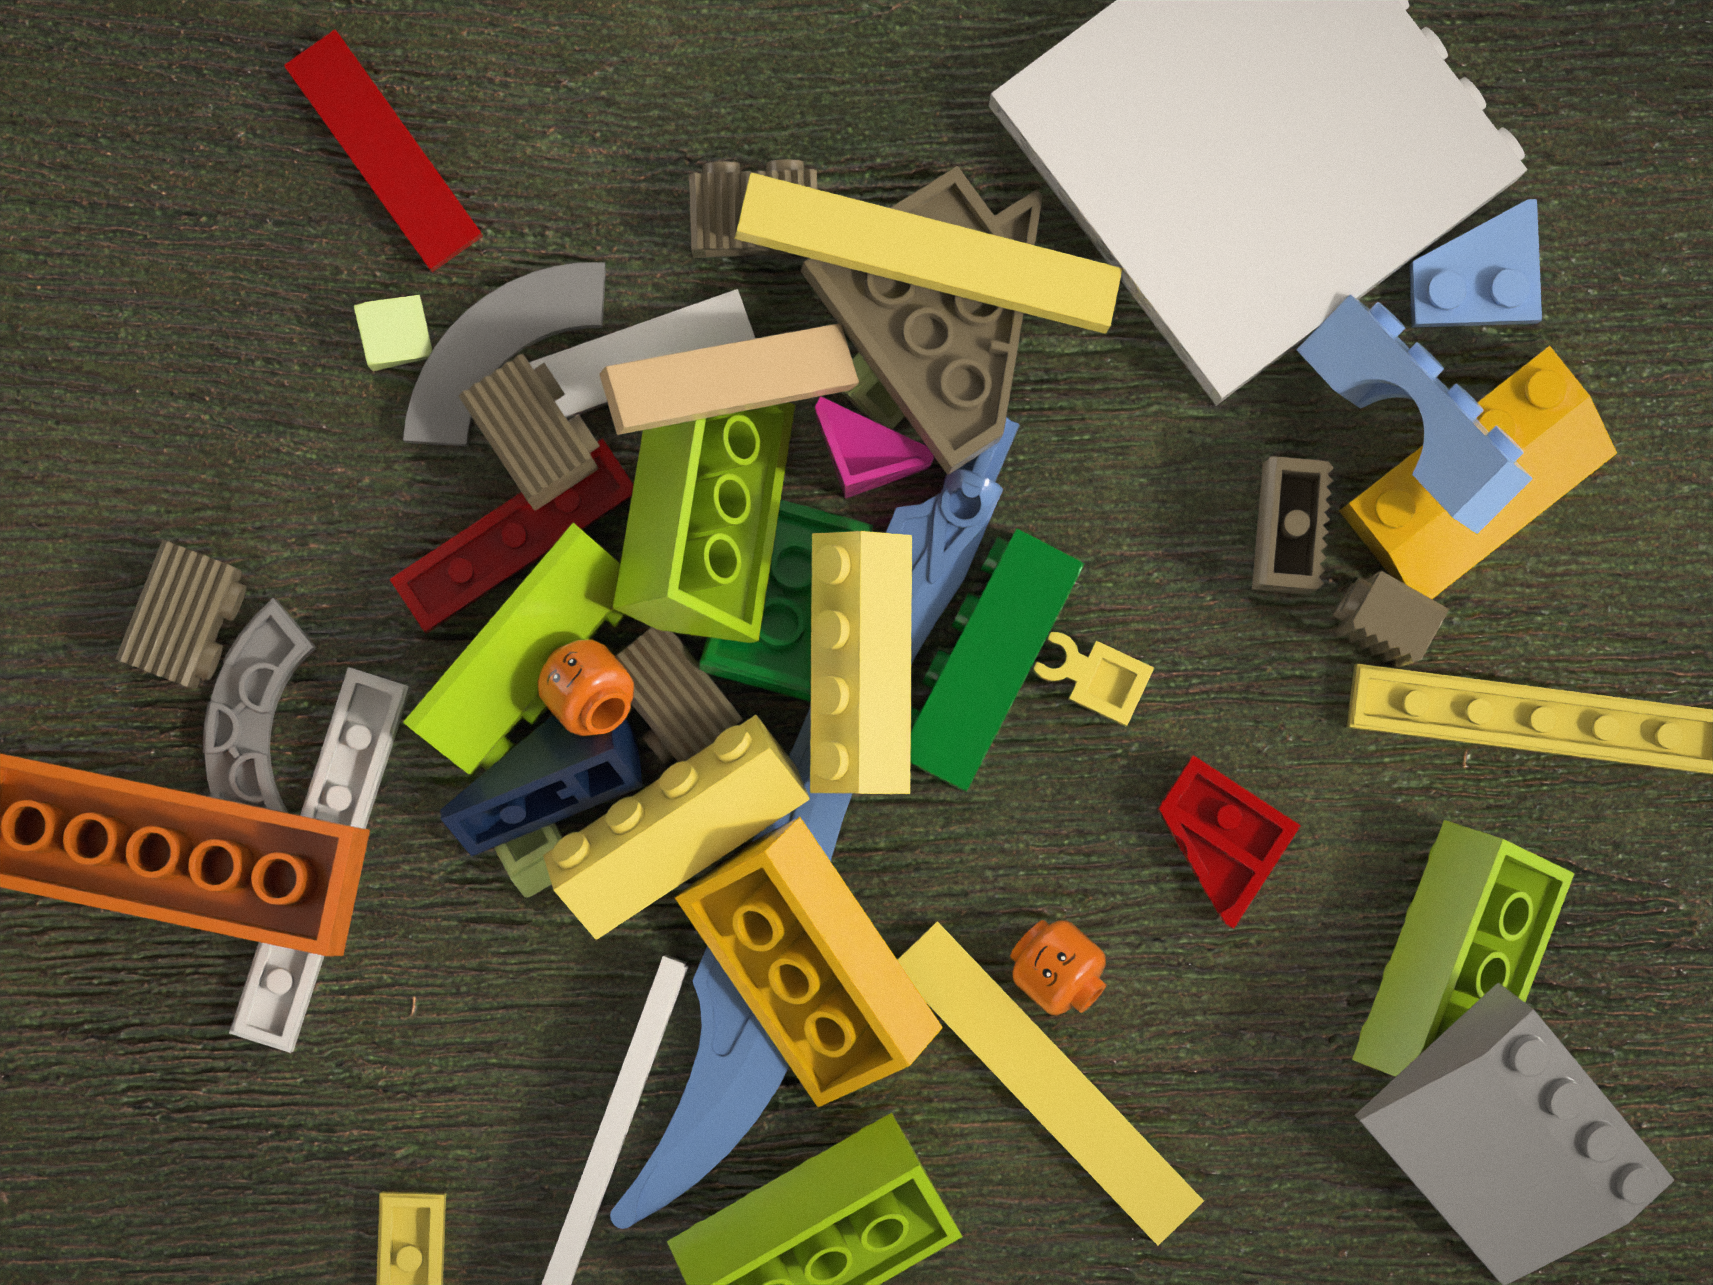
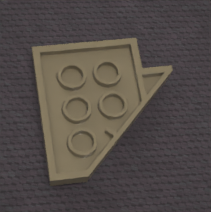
[801,166,1043,475]

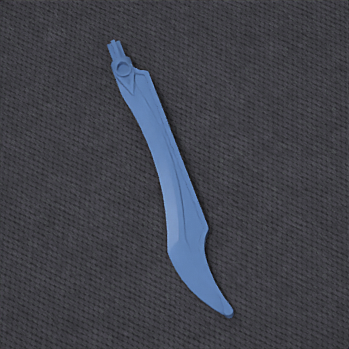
[610,417,1020,1229]

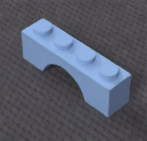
[1297,294,1533,534]

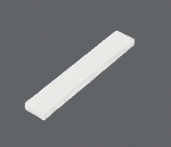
[229,667,411,1053]
[542,955,689,1285]

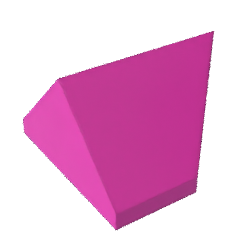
[815,396,935,499]

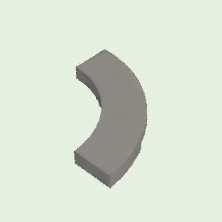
[403,262,606,447]
[203,598,316,813]

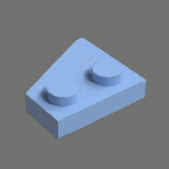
[1409,199,1542,328]

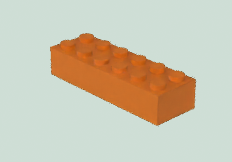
[0,753,370,956]

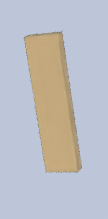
[599,323,859,435]

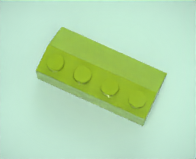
[613,402,795,643]
[403,523,627,776]
[1352,820,1574,1077]
[667,1113,963,1285]

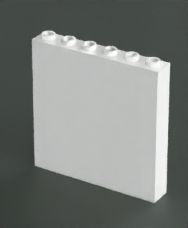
[989,0,1528,406]

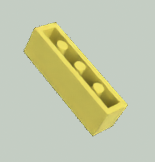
[810,531,912,794]
[543,715,810,940]

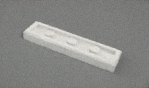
[529,289,756,419]

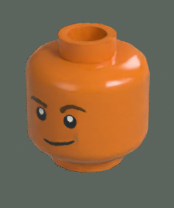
[538,639,634,736]
[1010,920,1106,1015]

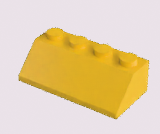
[1339,346,1617,599]
[675,817,943,1107]

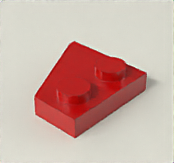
[1157,755,1301,929]

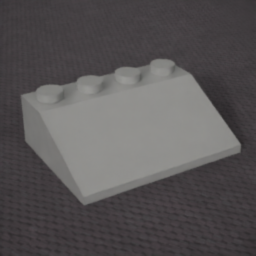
[1354,982,1674,1285]

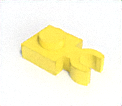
[1033,632,1154,727]

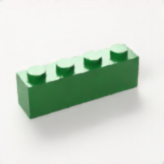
[910,528,1085,793]

